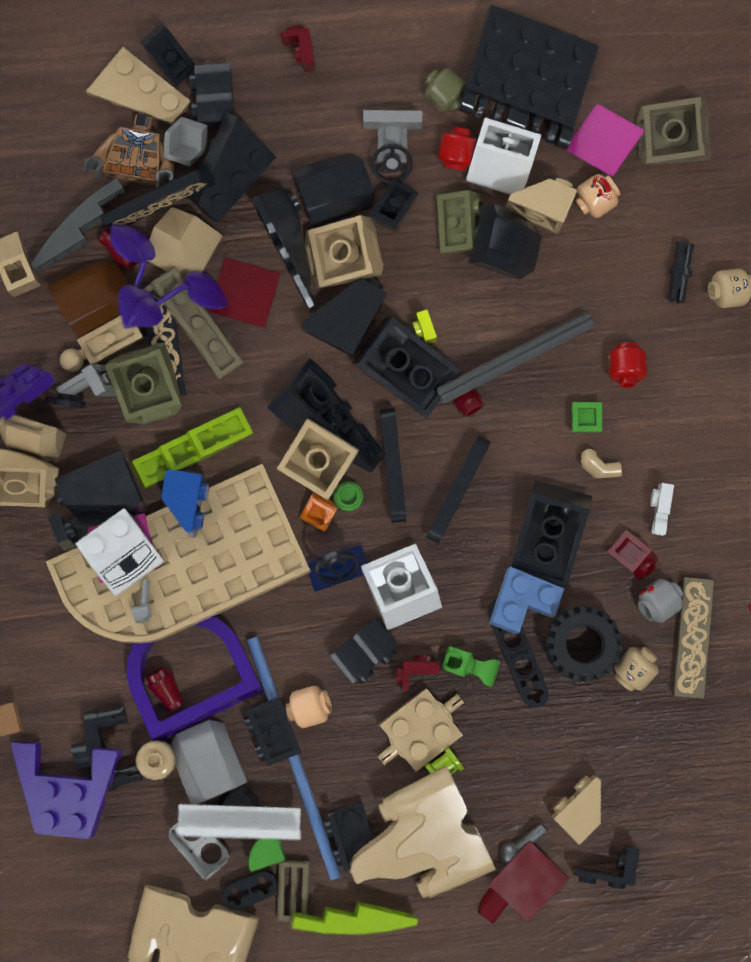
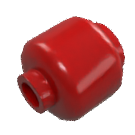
[438,127,478,172]
[609,342,647,388]

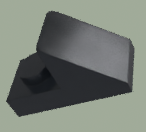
[139,23,195,87]
[369,179,419,233]

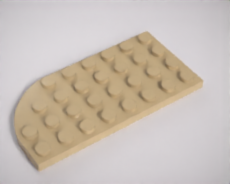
[46,464,311,644]

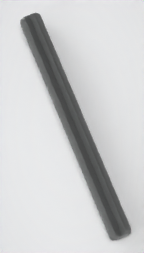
[437,312,594,403]

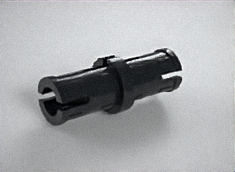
[666,242,695,303]

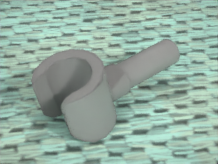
[132,580,152,623]

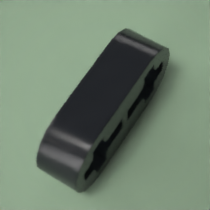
[222,870,278,910]

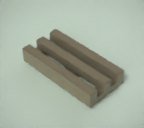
[277,860,309,922]

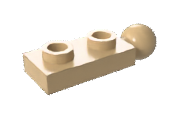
[60,316,144,372]

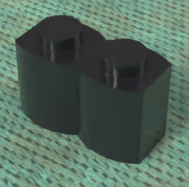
[190,63,234,128]
[330,618,398,684]

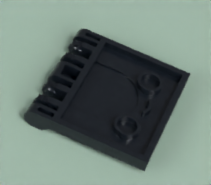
[458,5,599,150]

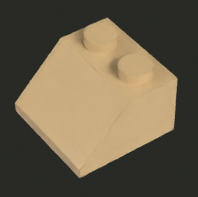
[505,178,577,234]
[277,419,359,500]

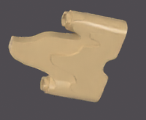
[349,766,496,898]
[127,885,259,962]

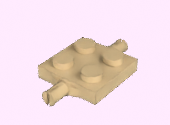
[377,687,464,772]

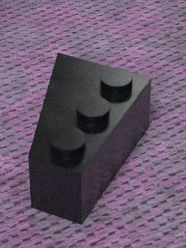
[187,112,276,223]

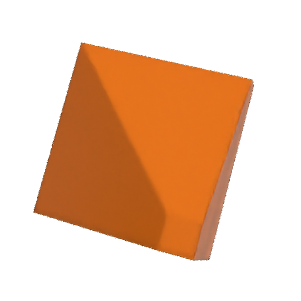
[299,492,338,532]

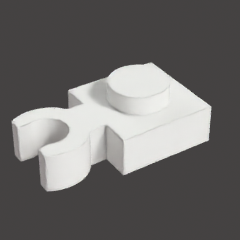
[650,483,674,536]

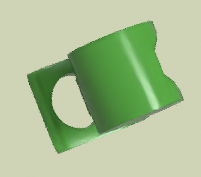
[441,646,501,687]

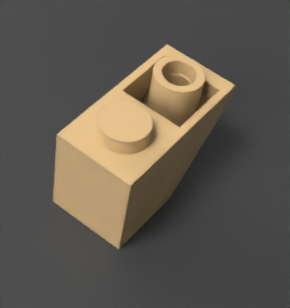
[0,231,41,297]
[552,774,601,845]

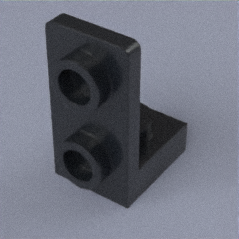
[48,513,115,552]
[572,844,640,889]

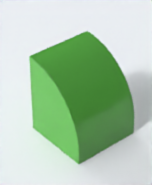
[249,838,286,872]

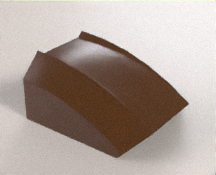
[48,259,129,339]

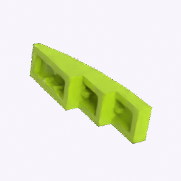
[130,407,253,490]
[290,901,418,935]

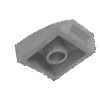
[170,720,248,805]

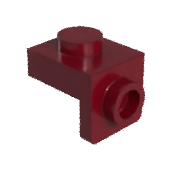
[396,655,439,691]

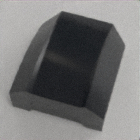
[293,154,375,229]
[468,204,542,280]

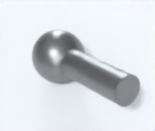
[499,822,549,865]

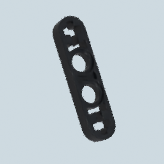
[380,408,407,523]
[426,435,491,544]
[487,599,549,708]

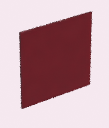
[209,258,281,328]
[489,841,569,922]

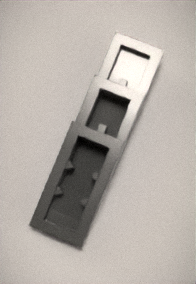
[31,178,126,274]

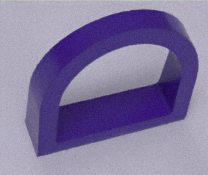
[127,616,264,741]

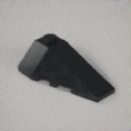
[252,188,315,312]
[267,358,384,473]

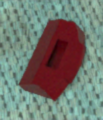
[478,887,508,924]

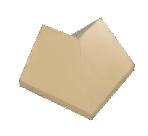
[147,207,223,282]

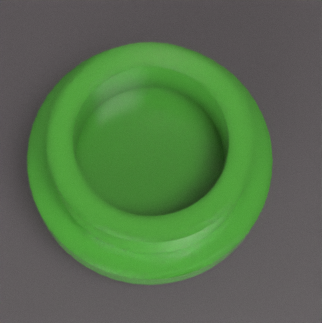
[334,481,363,511]

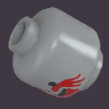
[638,579,683,623]

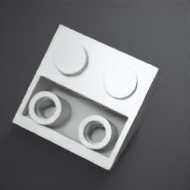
[466,118,541,194]

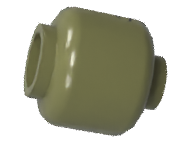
[424,68,465,112]

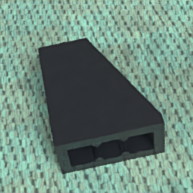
[301,278,387,358]
[54,451,147,514]

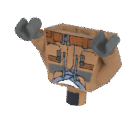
[83,114,175,188]

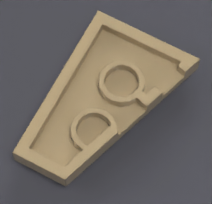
[86,47,191,125]

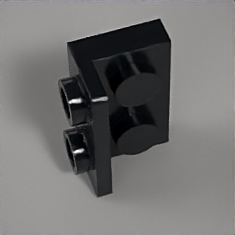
[243,697,302,766]
[324,801,373,872]

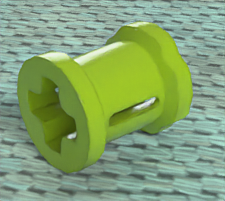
[425,747,465,775]

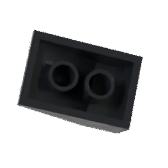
[351,317,462,419]
[511,480,592,588]

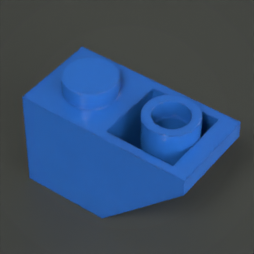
[161,469,209,538]

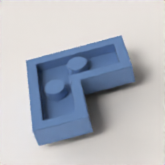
[489,567,564,634]

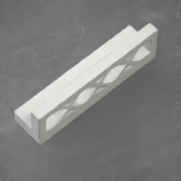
[177,805,300,839]

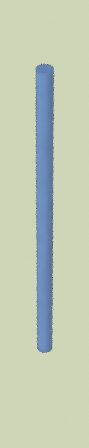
[246,636,341,880]

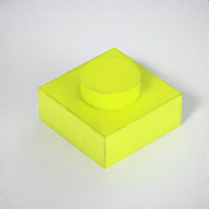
[412,310,437,344]

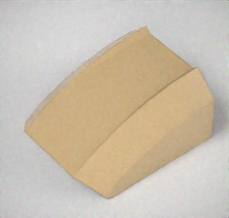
[304,215,384,288]
[0,415,66,462]
[0,448,59,507]

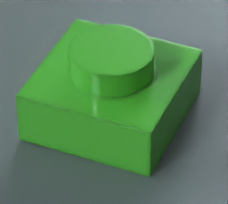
[571,402,602,433]

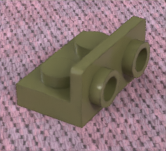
[437,190,484,255]

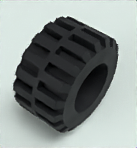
[545,607,623,682]

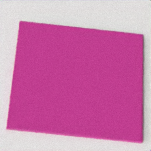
[566,104,645,177]

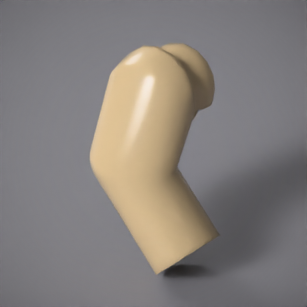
[580,449,622,479]

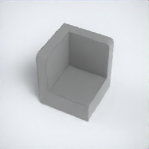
[164,117,208,166]

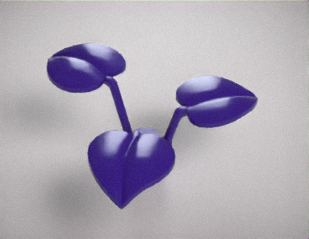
[110,224,229,329]

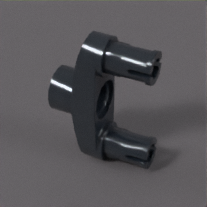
[71,704,143,792]

